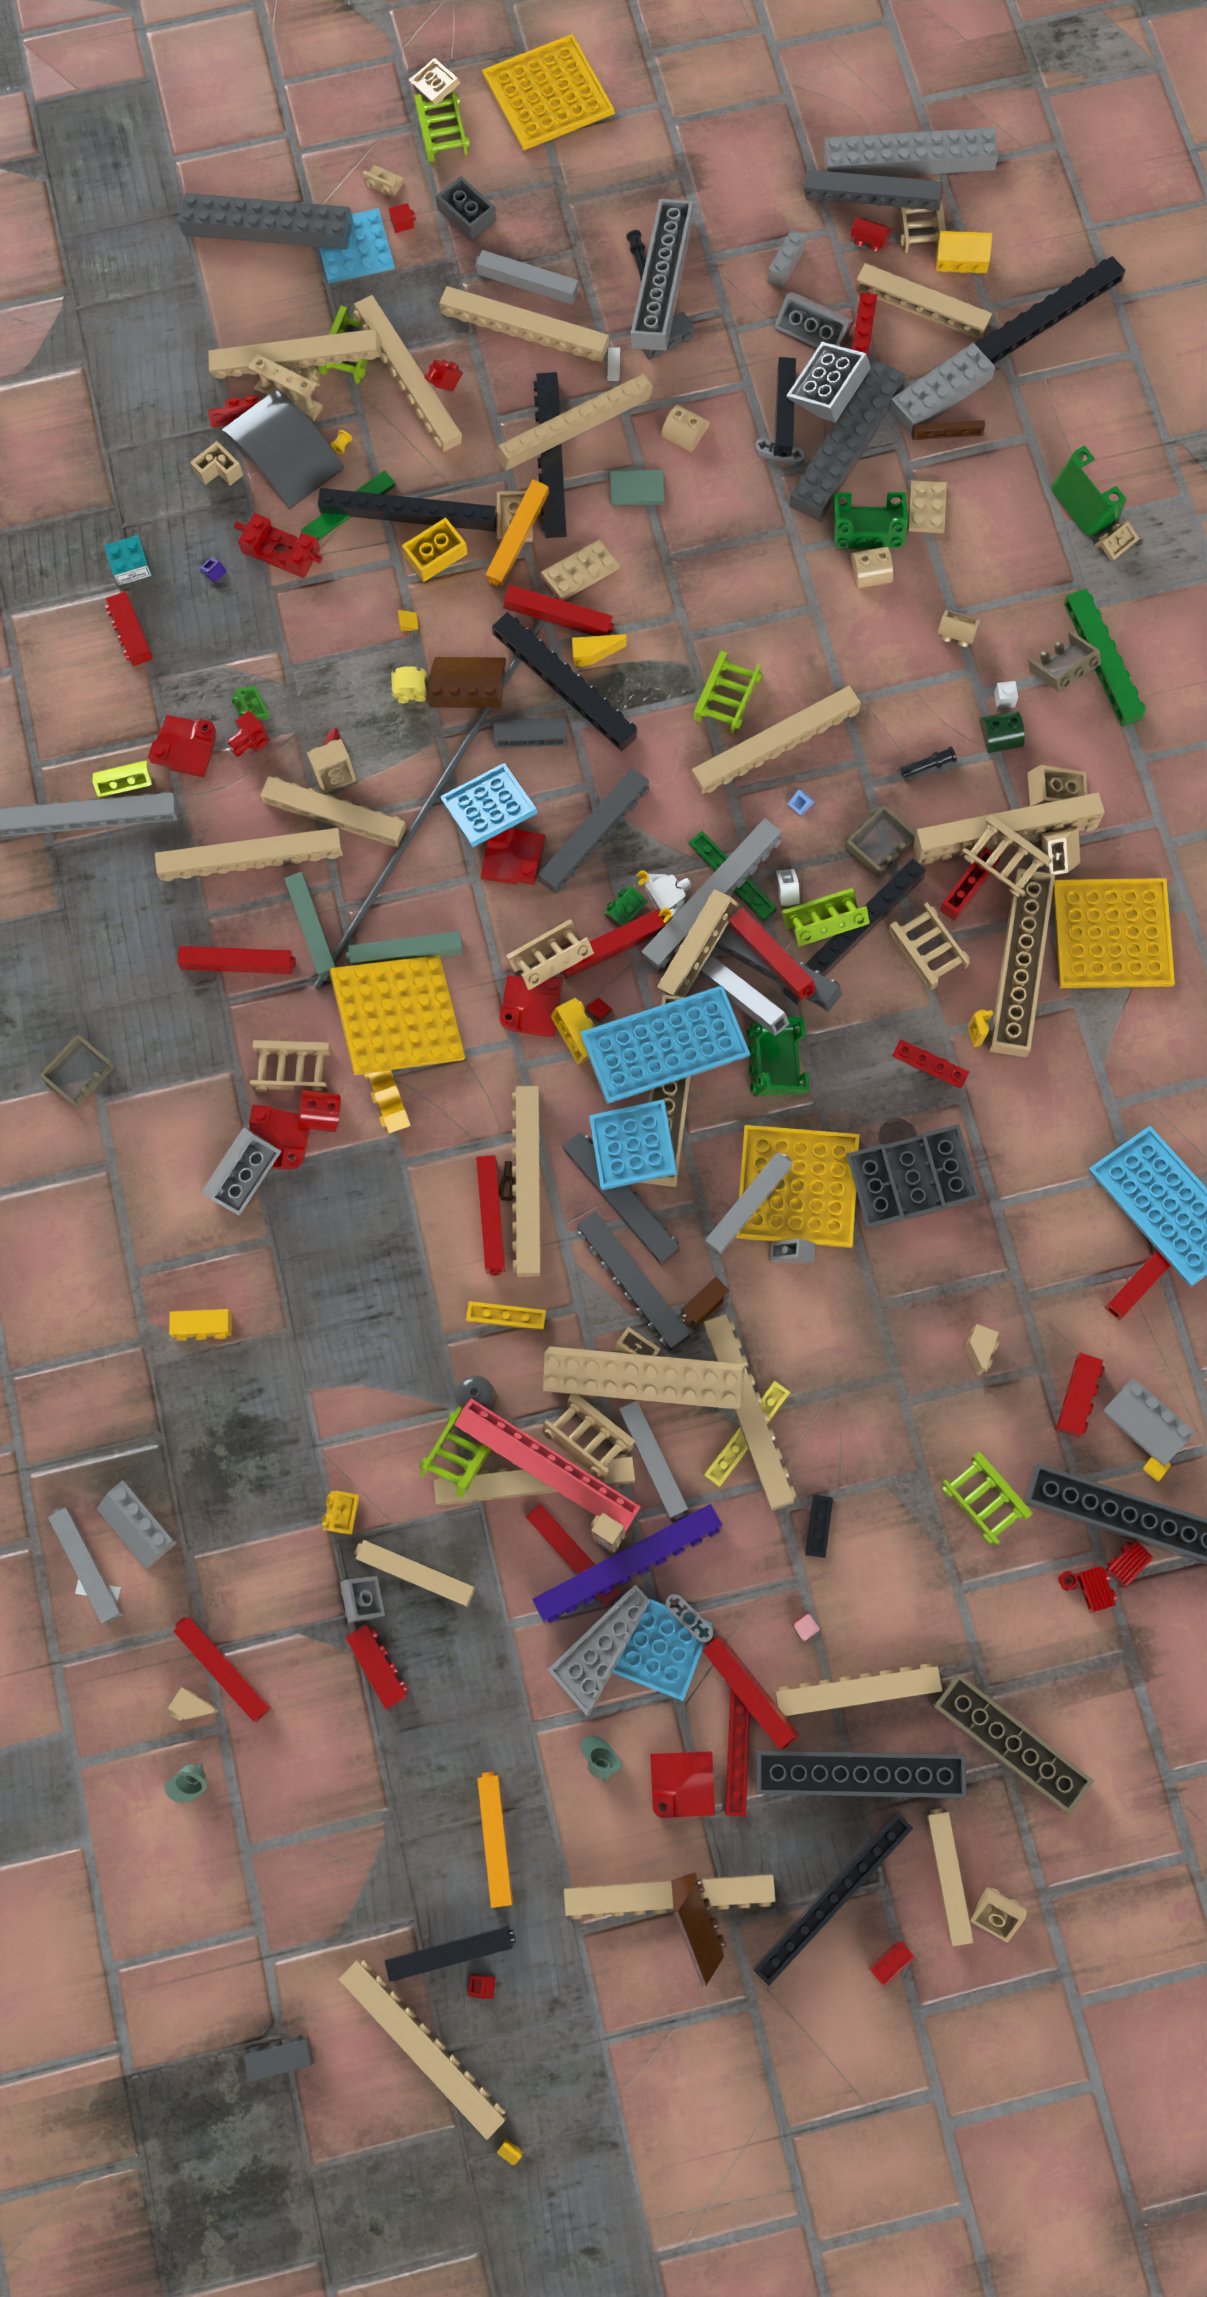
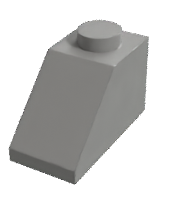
[769,1239,815,1264]

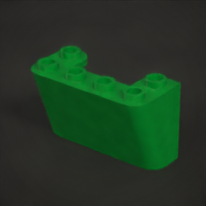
[1051,445,1127,536]
[833,492,908,549]
[746,1017,810,1097]

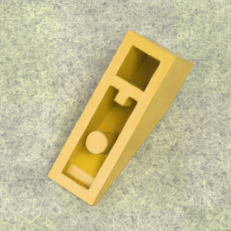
[572,634,627,667]

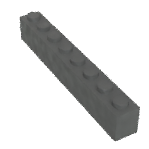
[804,170,944,211]
[538,768,650,894]
[715,923,842,1012]
[563,1132,679,1266]
[577,1212,690,1351]

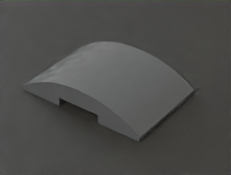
[222,389,344,510]
[846,1124,981,1228]

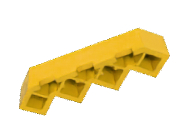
[364,1070,411,1133]

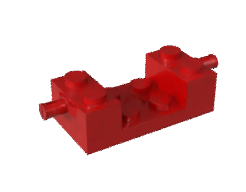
[234,513,323,578]

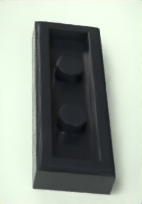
[805,1495,833,1558]

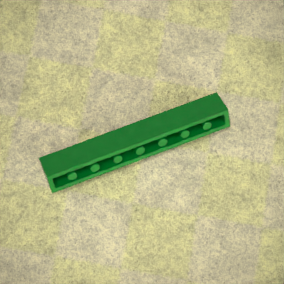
[1064,588,1146,727]

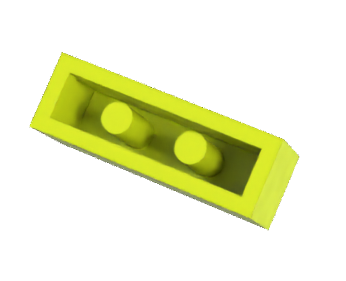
[92,760,152,798]

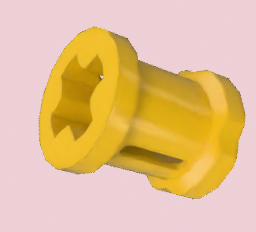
[330,430,352,454]

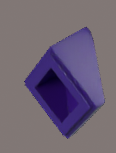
[199,557,226,582]

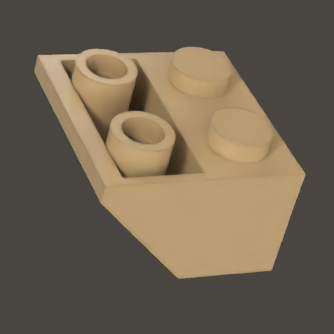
[1041,827,1080,875]
[965,1324,1000,1375]
[611,1327,660,1356]

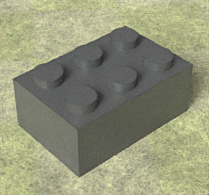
[436,176,497,241]

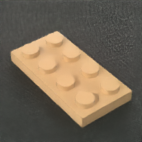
[541,540,620,601]

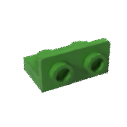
[232,686,270,721]

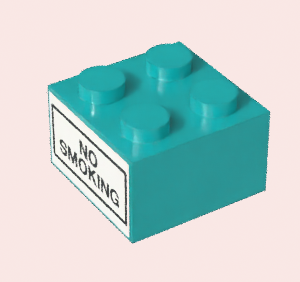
[104,535,152,586]

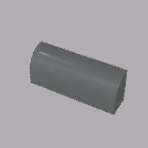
[493,717,567,748]

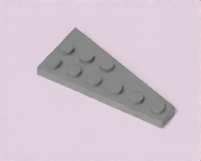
[548,1584,651,1716]

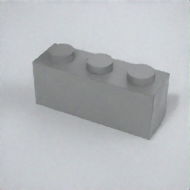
[767,229,806,289]

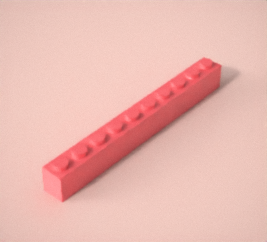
[455,1398,641,1532]

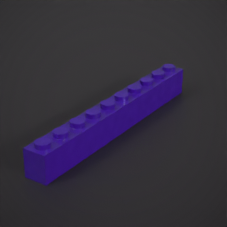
[532,1504,722,1624]

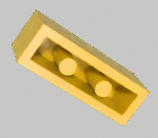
[169,1309,232,1341]

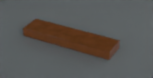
[912,420,985,440]

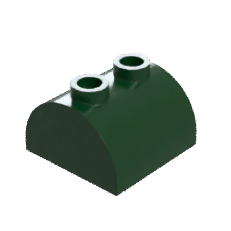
[979,711,1025,753]

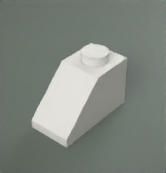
[776,869,800,907]

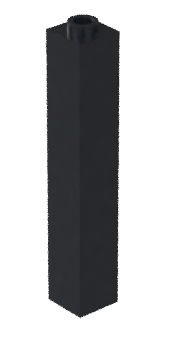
[774,357,796,457]
[385,1925,516,1982]

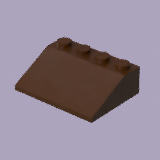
[426,657,506,708]
[671,1872,726,1987]

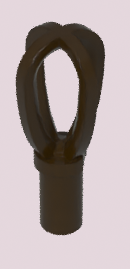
[499,1161,513,1201]

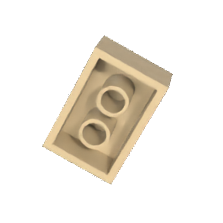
[307,739,356,794]

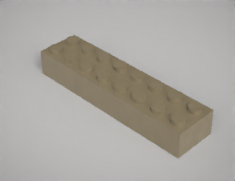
[932,1674,1094,1815]

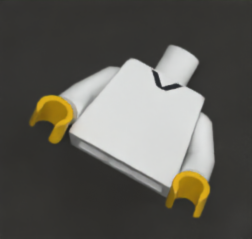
[635,870,692,923]

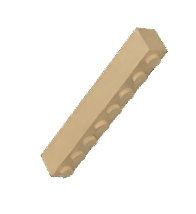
[855,263,992,339]
[260,776,407,848]
[775,1663,942,1716]

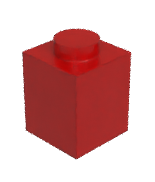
[389,203,416,233]

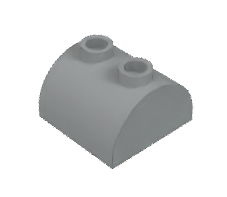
[340,1576,385,1624]

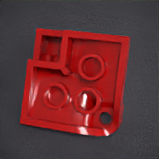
[148,715,216,778]
[480,828,546,885]
[499,975,563,1038]
[249,1104,310,1170]
[650,1751,715,1818]

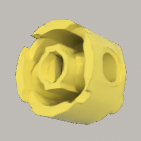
[391,666,427,703]

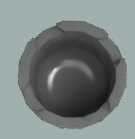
[456,1375,497,1411]

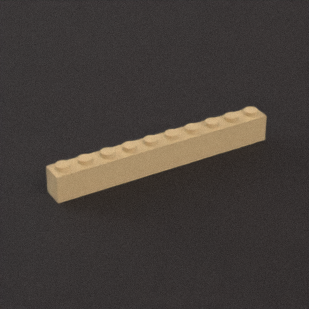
[439,286,609,362]
[353,295,462,452]
[208,329,381,379]
[496,373,653,471]
[691,685,861,794]
[155,828,343,881]
[512,1086,541,1277]
[704,1314,796,1511]
[434,1454,635,1506]
[564,1874,775,1919]
[338,1959,506,2140]

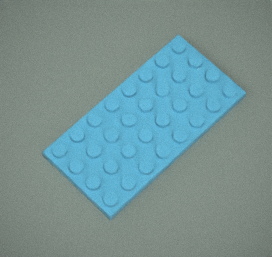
[580,985,750,1104]
[1089,1126,1207,1287]

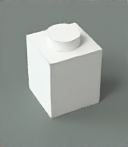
[994,681,1018,709]

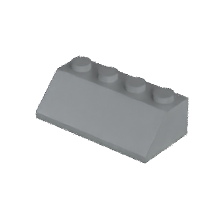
[774,292,854,348]
[202,1127,282,1216]
[1102,1378,1195,1467]
[97,1480,178,1569]

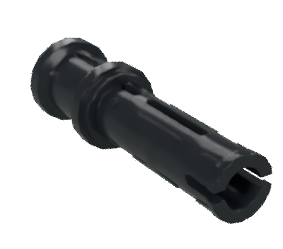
[626,230,646,282]
[900,746,957,778]

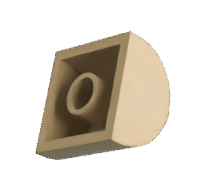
[661,405,709,452]
[850,547,893,588]
[937,610,980,647]
[970,1887,1027,1943]

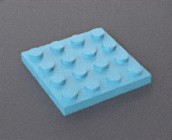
[319,208,395,284]
[440,763,537,848]
[589,1099,678,1190]
[612,1599,712,1701]

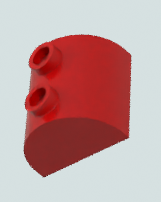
[851,217,893,252]
[297,1090,341,1132]

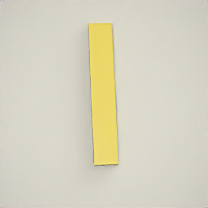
[704,1381,791,1488]

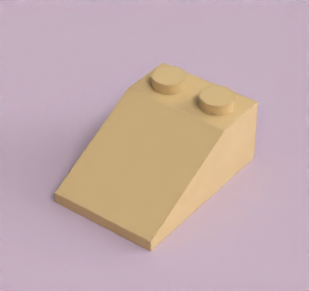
[1027,765,1088,806]

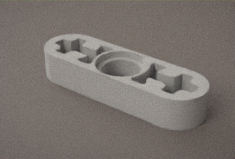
[755,438,804,466]
[665,1594,713,1643]

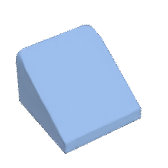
[787,790,815,816]

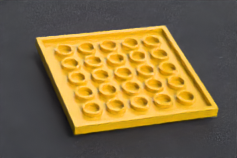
[482,34,615,151]
[1053,878,1175,988]
[329,955,465,1075]
[736,1125,860,1248]

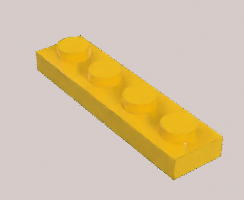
[466,1301,546,1331]

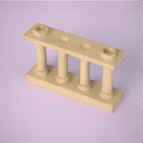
[898,180,946,253]
[248,354,323,421]
[962,814,1052,898]
[888,903,970,991]
[506,919,594,990]
[250,1040,331,1092]
[541,1394,635,1481]

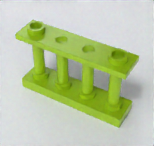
[414,91,470,162]
[318,306,368,384]
[694,650,763,735]
[782,888,870,947]
[419,1406,491,1498]
[941,1451,1033,1546]

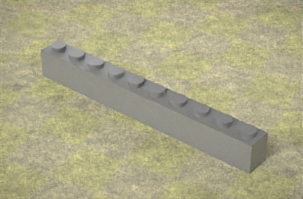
[0,792,178,837]
[641,818,782,971]

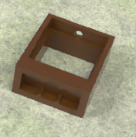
[681,1277,730,1330]

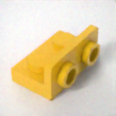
[967,1009,993,1047]
[322,1490,359,1535]

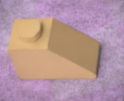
[168,1687,219,1721]

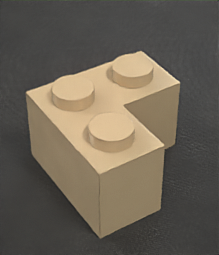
[190,441,243,486]

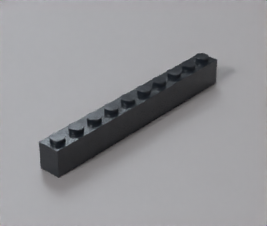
[975,256,1126,364]
[533,372,567,538]
[318,488,497,532]
[492,612,637,752]
[783,858,926,1005]
[752,1812,913,1986]

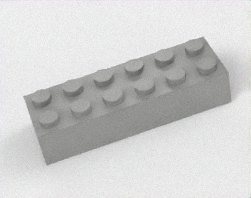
[889,343,995,435]

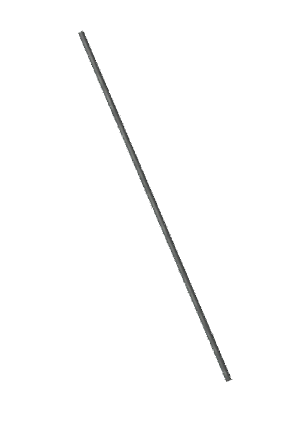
[313,594,558,989]

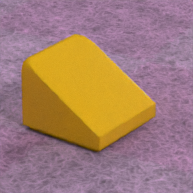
[398,610,419,632]
[1143,1456,1171,1482]
[497,2139,523,2166]

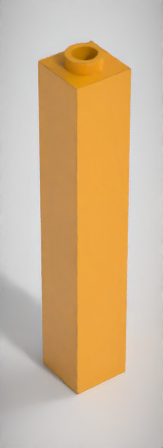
[486,479,549,587]
[477,1771,513,1908]

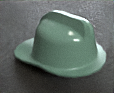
[581,1736,622,1782]
[165,1764,208,1803]

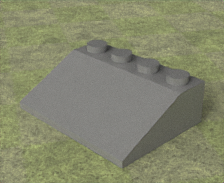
[787,342,871,423]

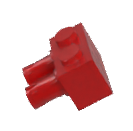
[227,710,269,758]

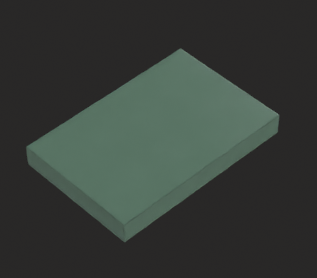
[610,470,664,506]

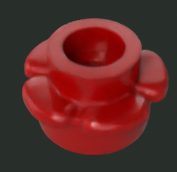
[1058,1571,1078,1591]

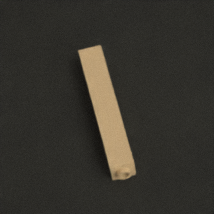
[355,1540,476,1607]
[926,1808,974,1946]

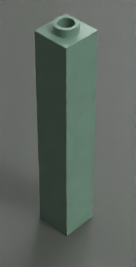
[284,872,337,981]
[346,931,463,966]

